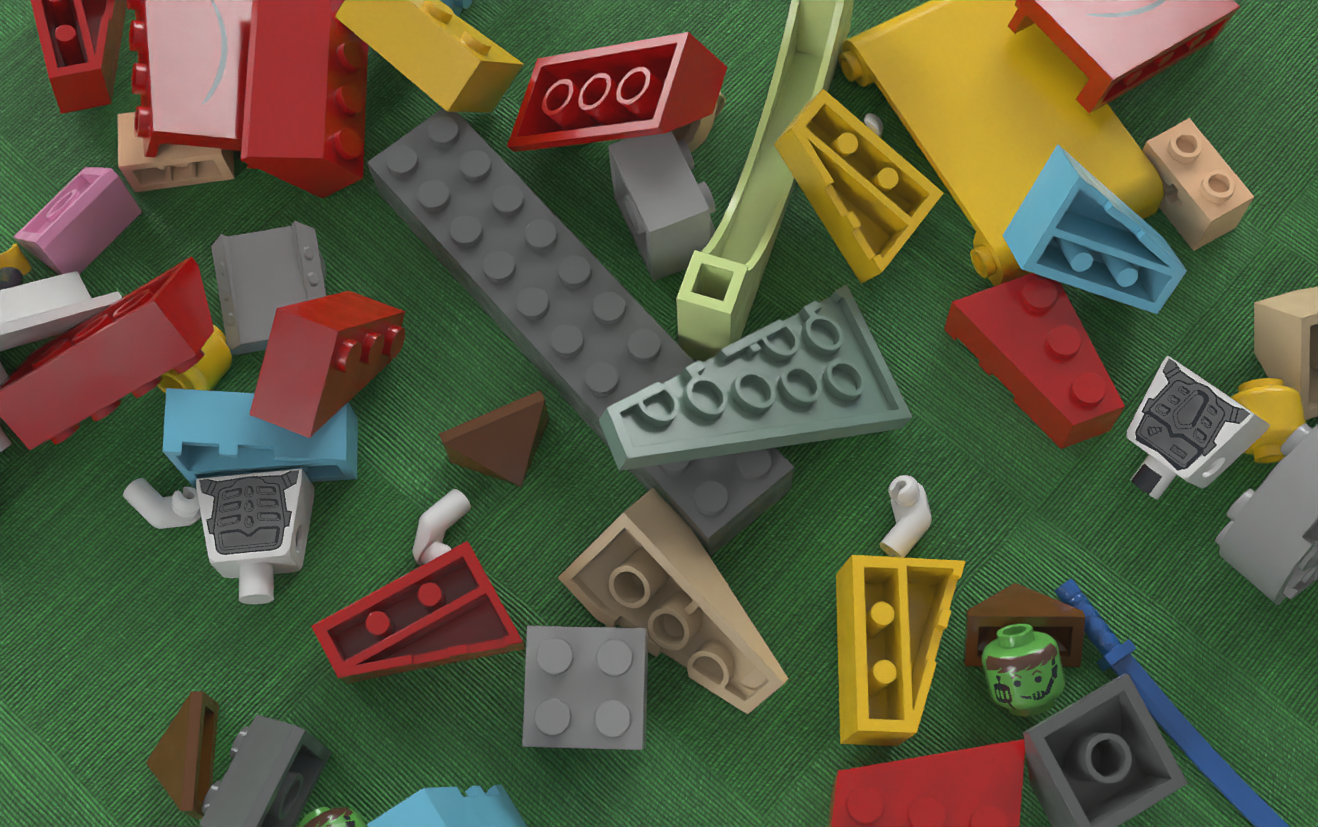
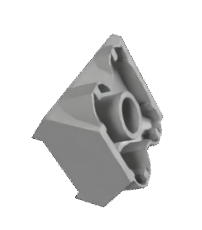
[211,221,327,355]

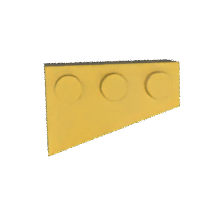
[335,0,524,113]
[773,89,943,284]
[836,555,965,746]

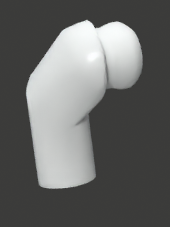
[879,475,932,558]
[123,478,201,529]
[412,489,471,565]

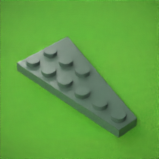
[599,285,912,471]

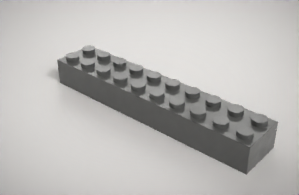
[367,108,794,557]

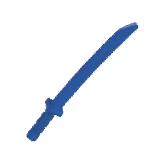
[1054,579,1290,827]

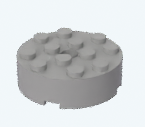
[1215,424,1318,605]

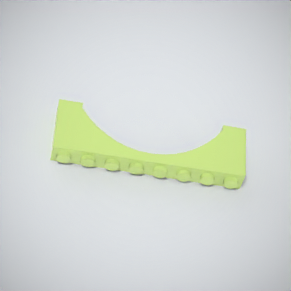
[676,0,854,362]

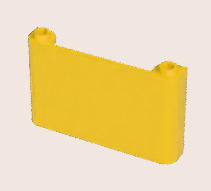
[839,0,1164,286]

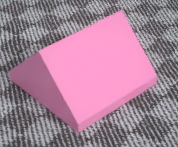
[13,167,142,275]

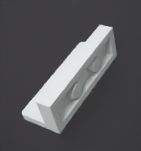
[0,271,122,351]

